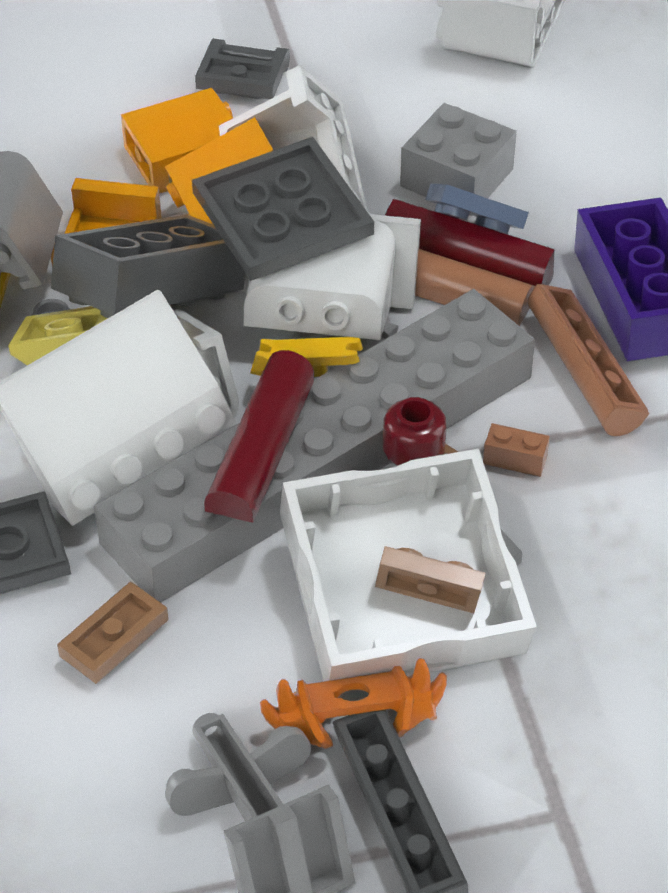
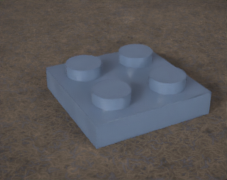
[425,183,529,234]

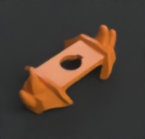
[260,658,447,749]

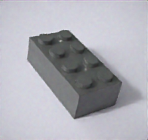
[51,214,245,318]

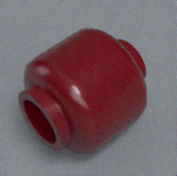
[383,397,447,466]

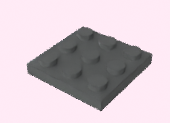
[192,137,374,281]

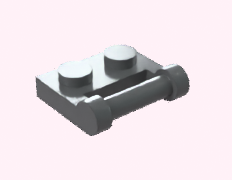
[195,38,290,99]

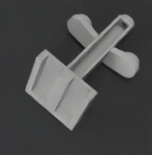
[165,713,356,893]

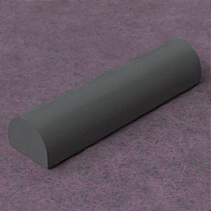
[332,710,468,893]

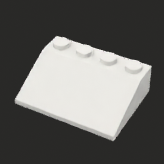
[0,290,237,526]

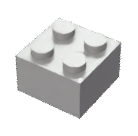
[400,103,517,216]

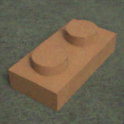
[375,546,486,614]
[57,581,169,684]

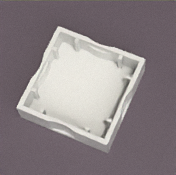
[280,448,537,681]

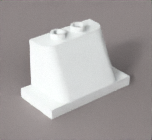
[219,65,368,212]
[239,214,421,340]

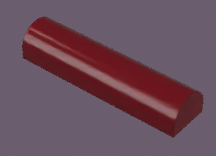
[385,199,555,286]
[204,350,314,523]

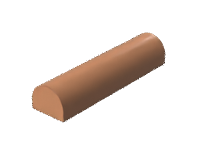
[415,249,535,326]
[528,284,650,436]

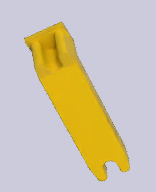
[250,337,363,377]

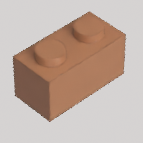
[483,423,550,477]

